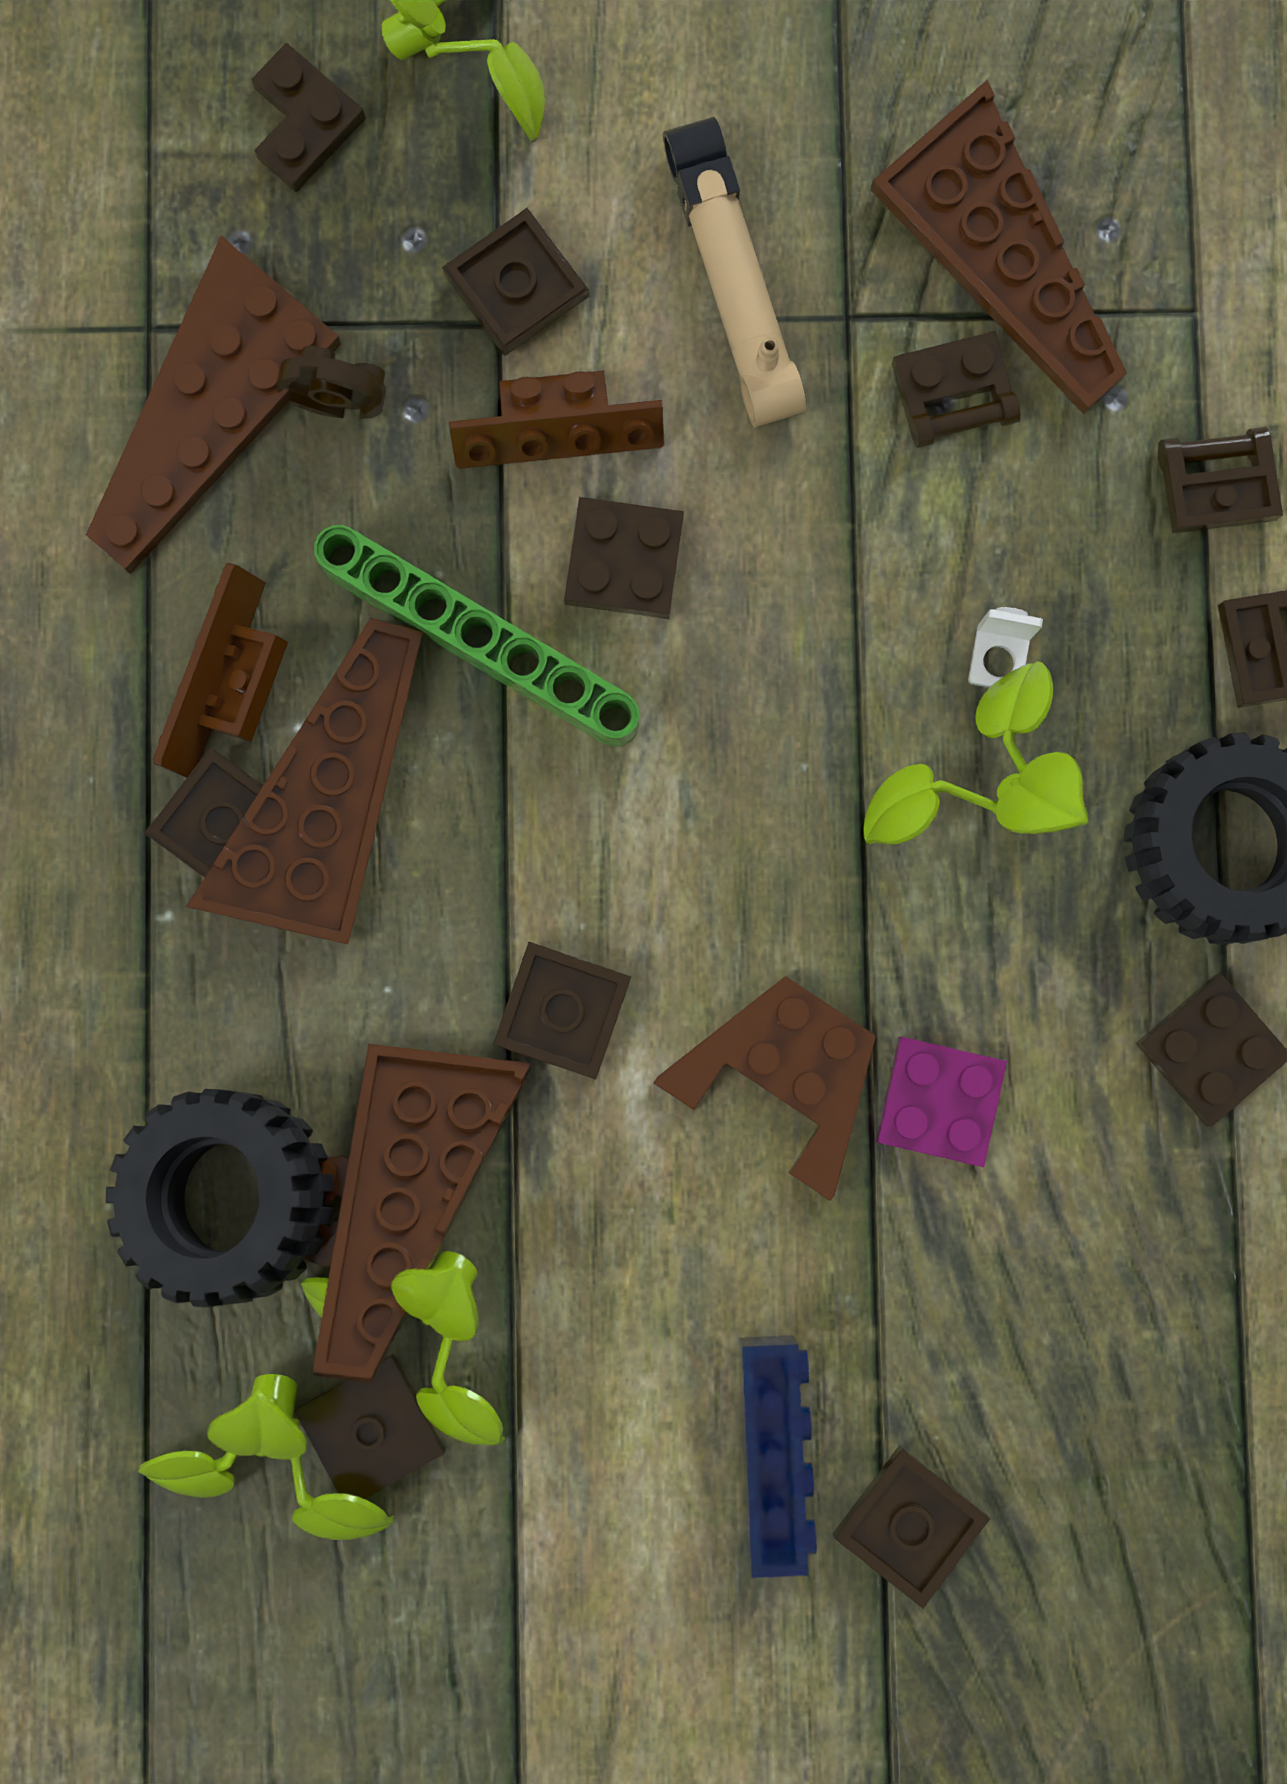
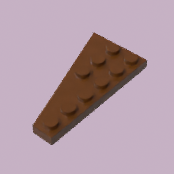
[870,80,1127,414]
[86,235,341,574]
[186,618,423,944]
[312,1044,531,1383]

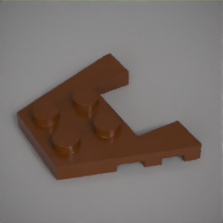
[653,976,876,1201]

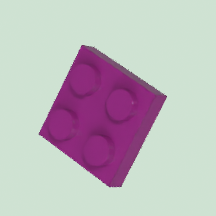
[875,1037,1007,1167]

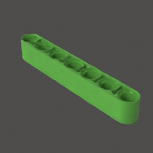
[314,525,639,747]

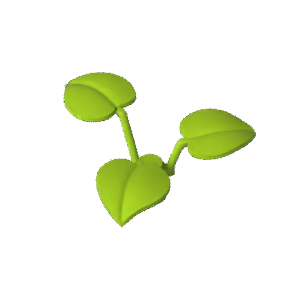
[382,0,545,142]
[864,661,1088,845]
[300,1251,505,1445]
[138,1374,394,1540]

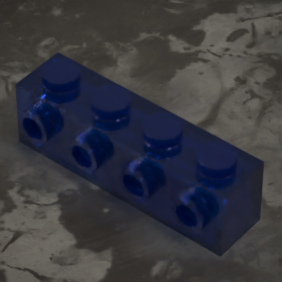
[738,1335,817,1578]

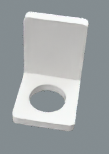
[968,607,1043,688]

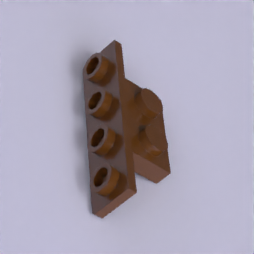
[449,370,664,469]
[153,563,288,778]

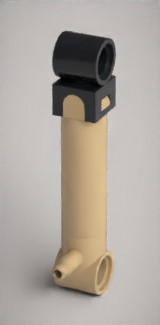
[663,117,806,428]

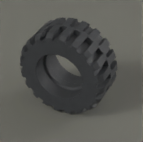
[1124,732,1287,945]
[105,1089,334,1307]

